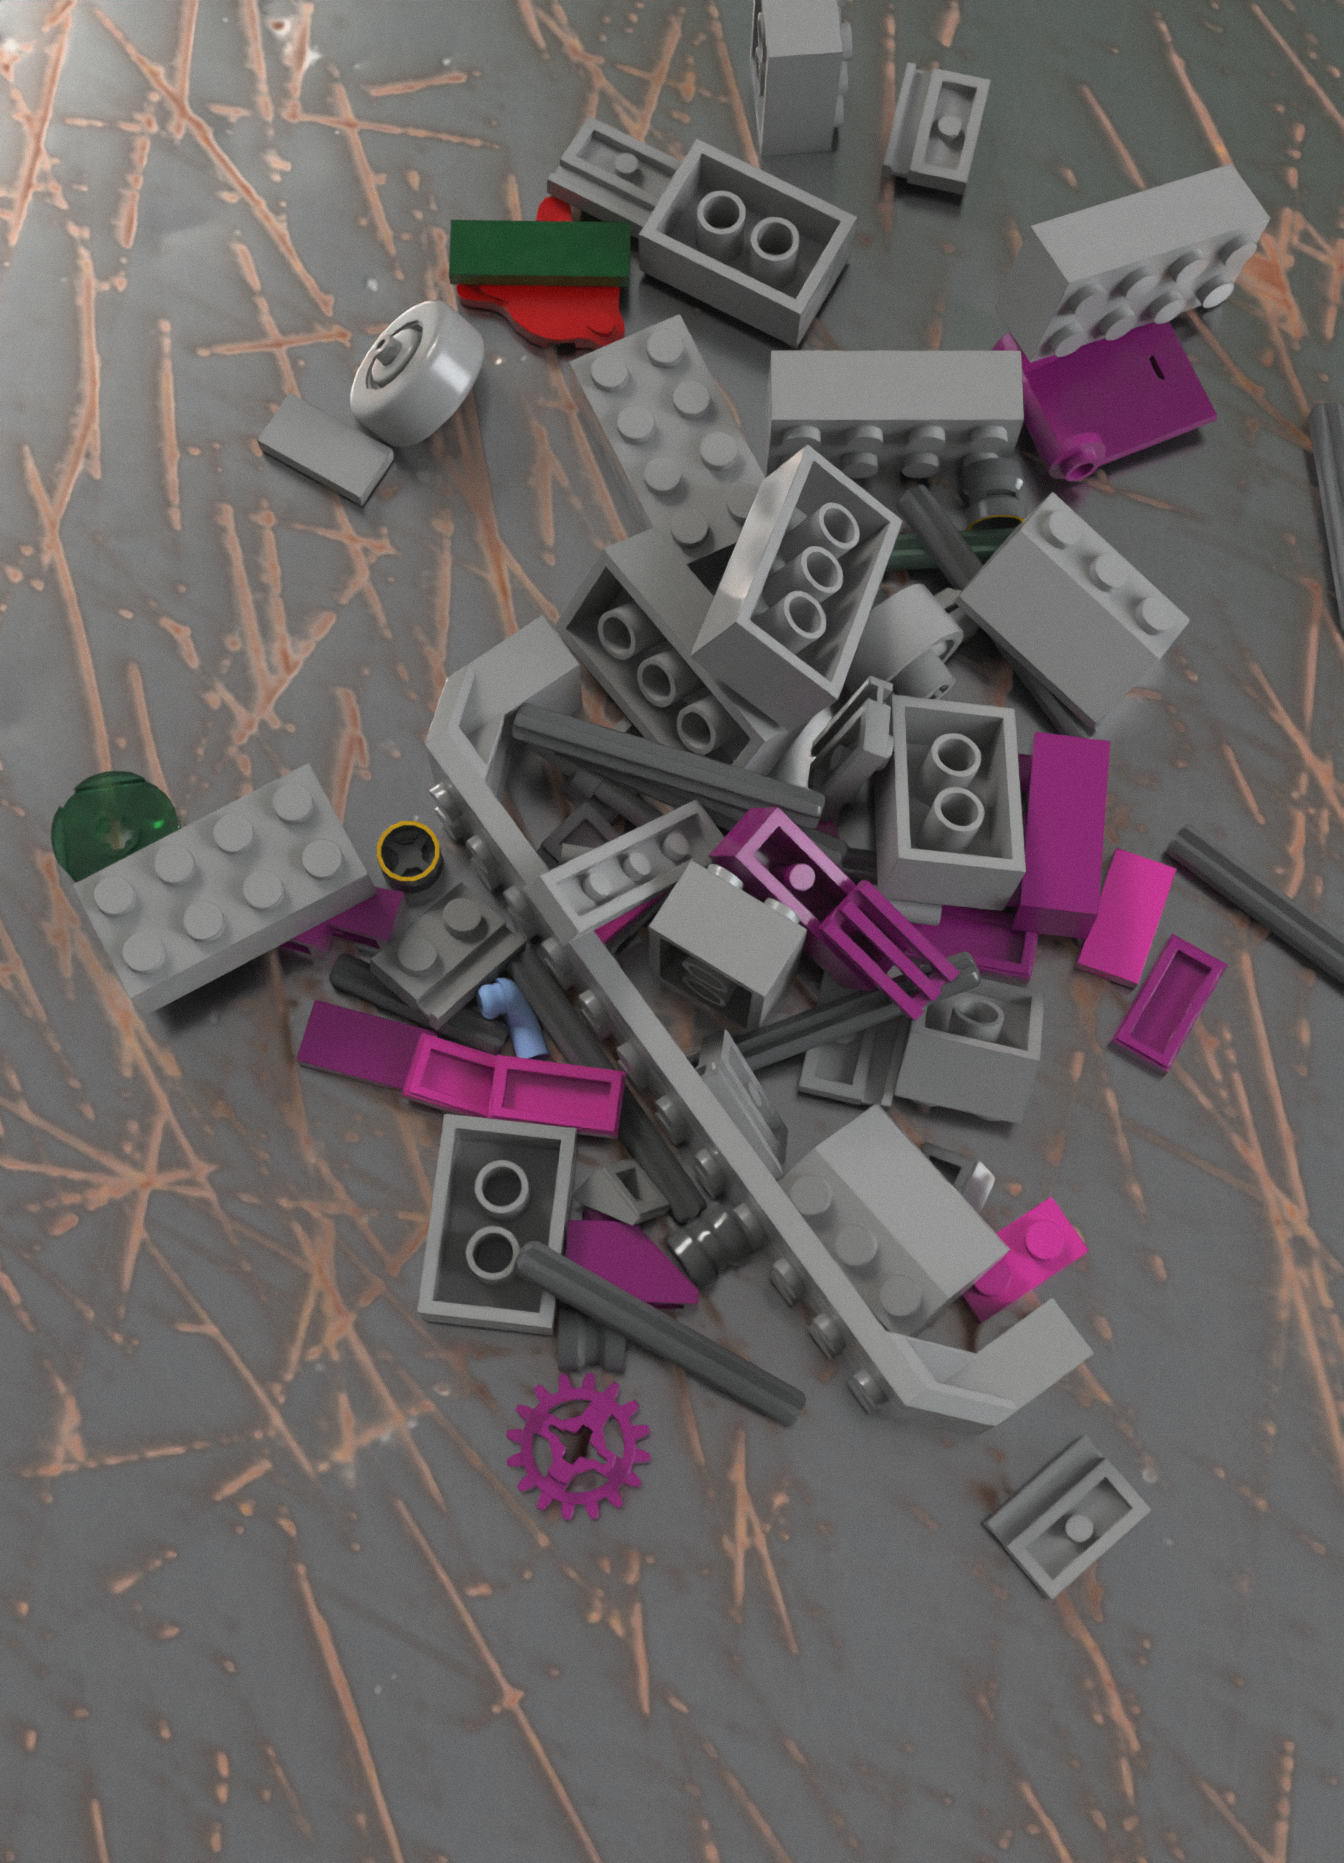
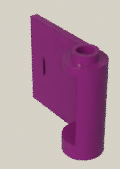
[992,321,1217,482]

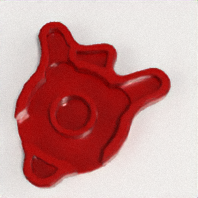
[456,196,625,350]

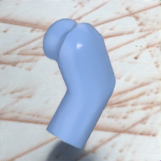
[476,978,550,1061]

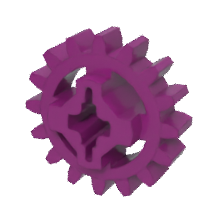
[506,1372,651,1521]

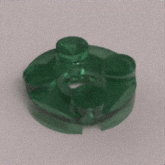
[51,771,182,883]

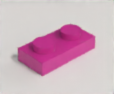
[960,1196,1089,1325]

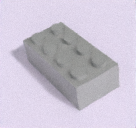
[994,163,1271,363]
[569,314,766,584]
[766,351,1024,478]
[690,444,903,732]
[553,527,813,776]
[72,763,378,1015]

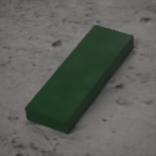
[449,220,631,287]

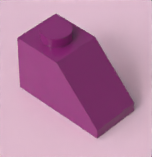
[566,1209,699,1311]

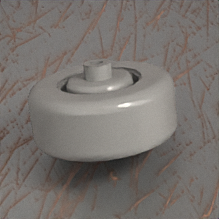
[350,300,484,447]

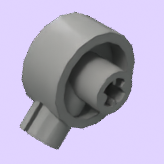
[844,584,979,705]

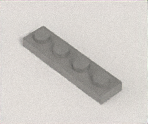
[524,799,724,946]

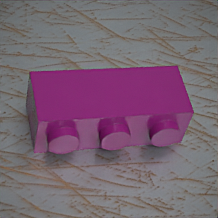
[1006,732,1111,939]
[709,807,910,991]

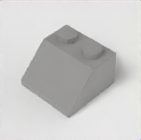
[894,964,1045,1125]

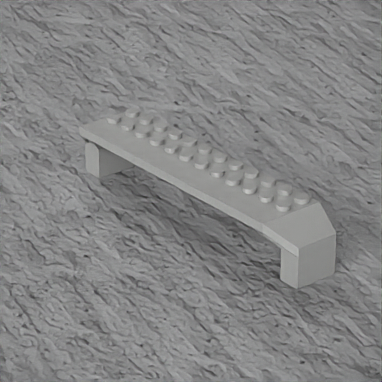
[425,615,1094,1435]

